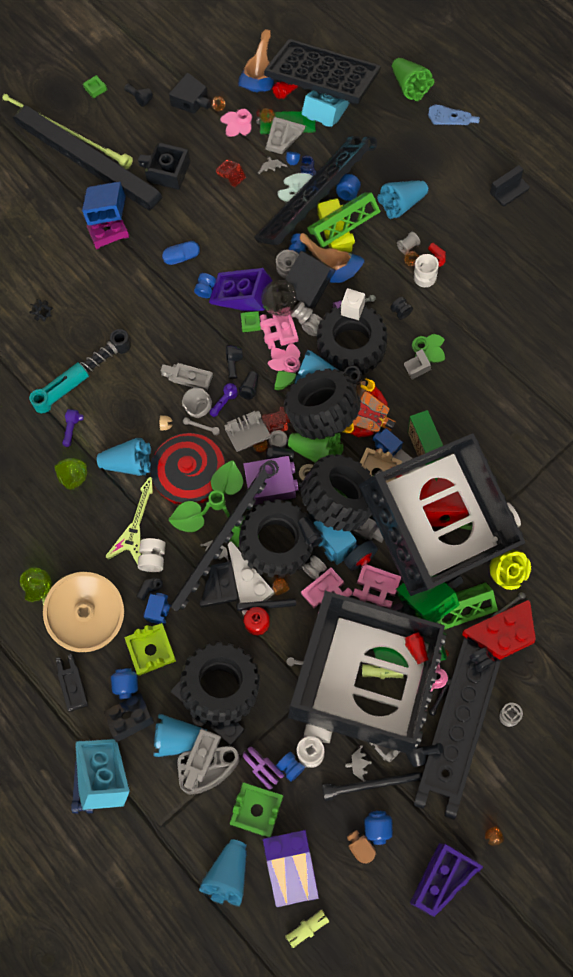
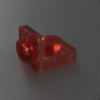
[216,159,246,187]
[262,407,290,434]

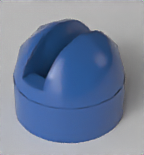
[286,152,300,165]

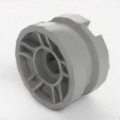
[276,250,298,278]

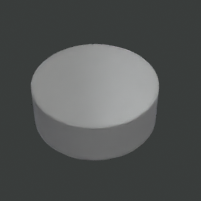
[269,430,288,448]

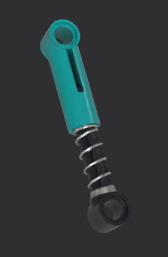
[29,329,131,414]

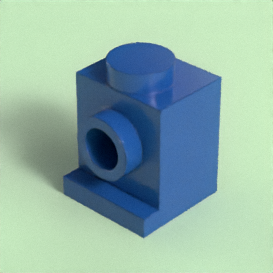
[372,428,403,456]
[144,593,170,626]

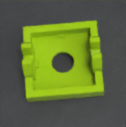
[125,623,176,676]

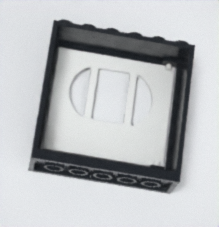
[359,433,526,596]
[288,591,447,755]

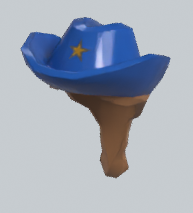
[238,30,274,92]
[300,233,364,283]

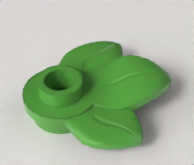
[412,334,445,363]

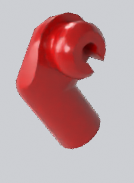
[428,243,446,267]

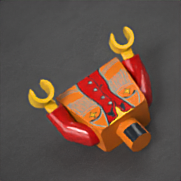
[343,378,396,437]

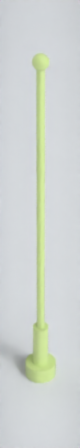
[3,94,133,169]

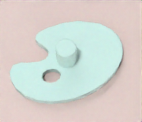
[278,173,312,202]

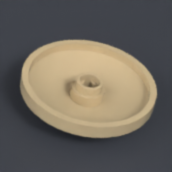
[43,572,124,652]

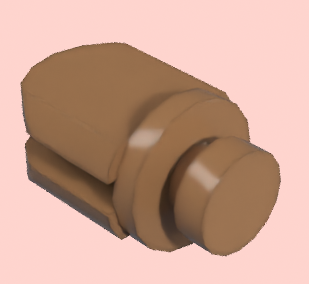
[347,830,376,863]

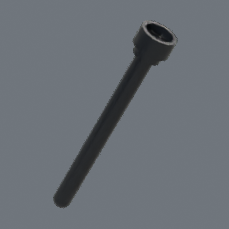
[322,772,422,801]

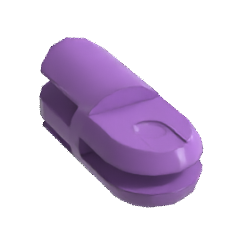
[243,747,285,790]

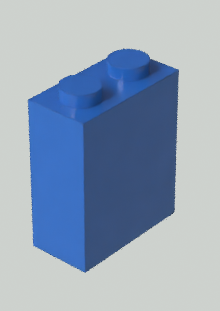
[82,182,125,225]

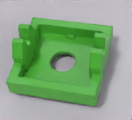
[230,783,283,838]

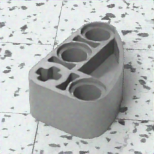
[178,747,240,795]

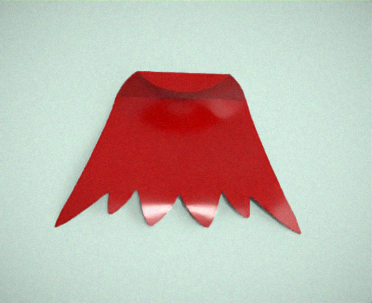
[391,467,469,526]

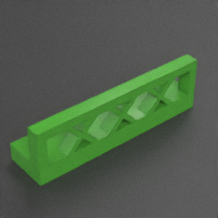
[307,192,381,247]
[414,583,498,630]

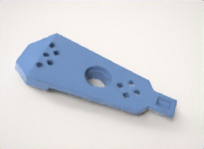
[428,105,479,125]

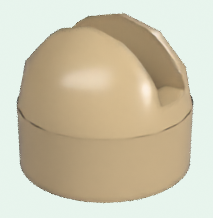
[160,415,172,430]

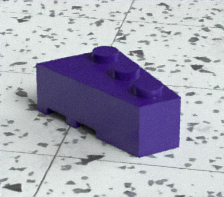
[410,844,483,917]

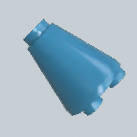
[378,181,428,219]
[97,438,151,476]
[199,840,247,906]

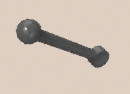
[491,592,526,617]

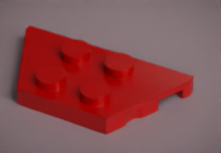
[462,600,536,659]

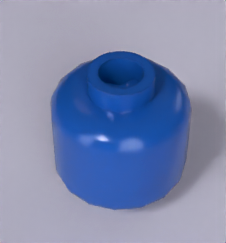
[336,174,361,201]
[111,668,138,699]
[364,811,393,845]

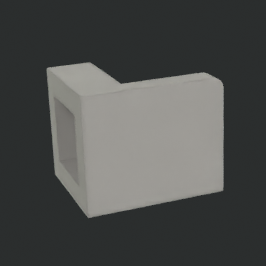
[404,349,432,379]

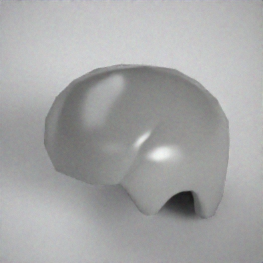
[182,387,212,418]

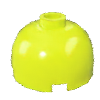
[489,549,531,590]

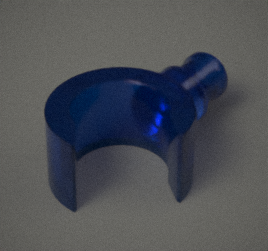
[300,156,316,175]

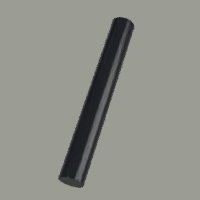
[236,598,296,611]

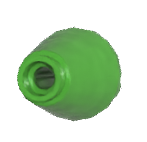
[392,58,434,101]
[288,433,343,463]

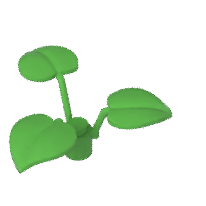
[169,461,259,547]

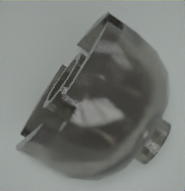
[261,280,296,317]

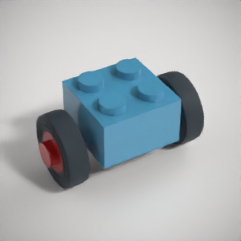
[308,513,378,570]

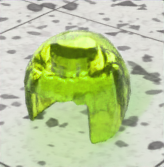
[55,458,87,490]
[19,568,52,602]

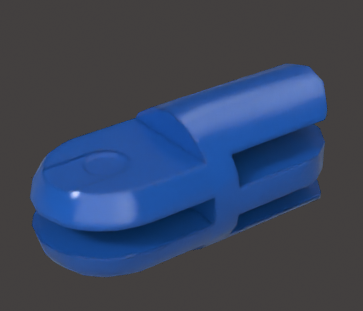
[162,241,200,265]

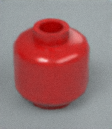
[243,607,270,635]

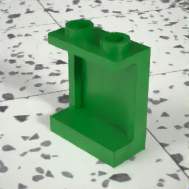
[396,574,460,623]

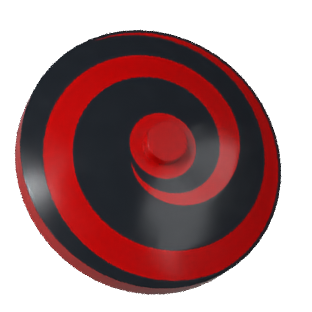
[150,433,226,505]

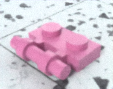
[260,307,298,349]
[353,564,401,609]
[301,568,353,608]

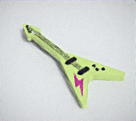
[106,477,153,565]

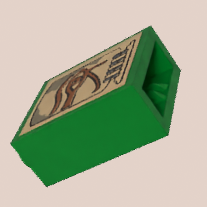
[408,410,444,466]

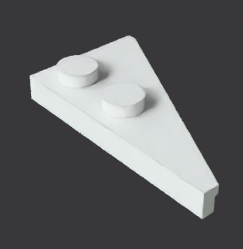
[228,541,274,616]

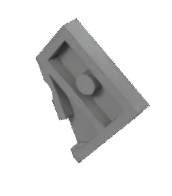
[266,117,305,154]

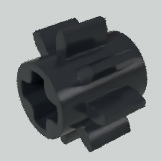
[29,299,53,322]

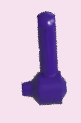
[209,383,238,417]
[63,409,84,447]

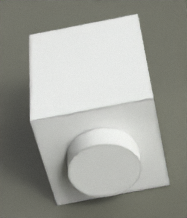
[341,288,365,320]

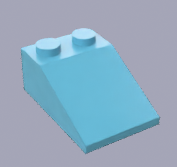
[302,90,350,127]
[76,739,130,810]

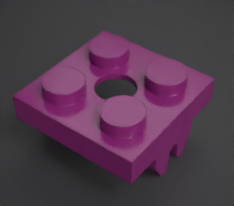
[86,219,129,249]

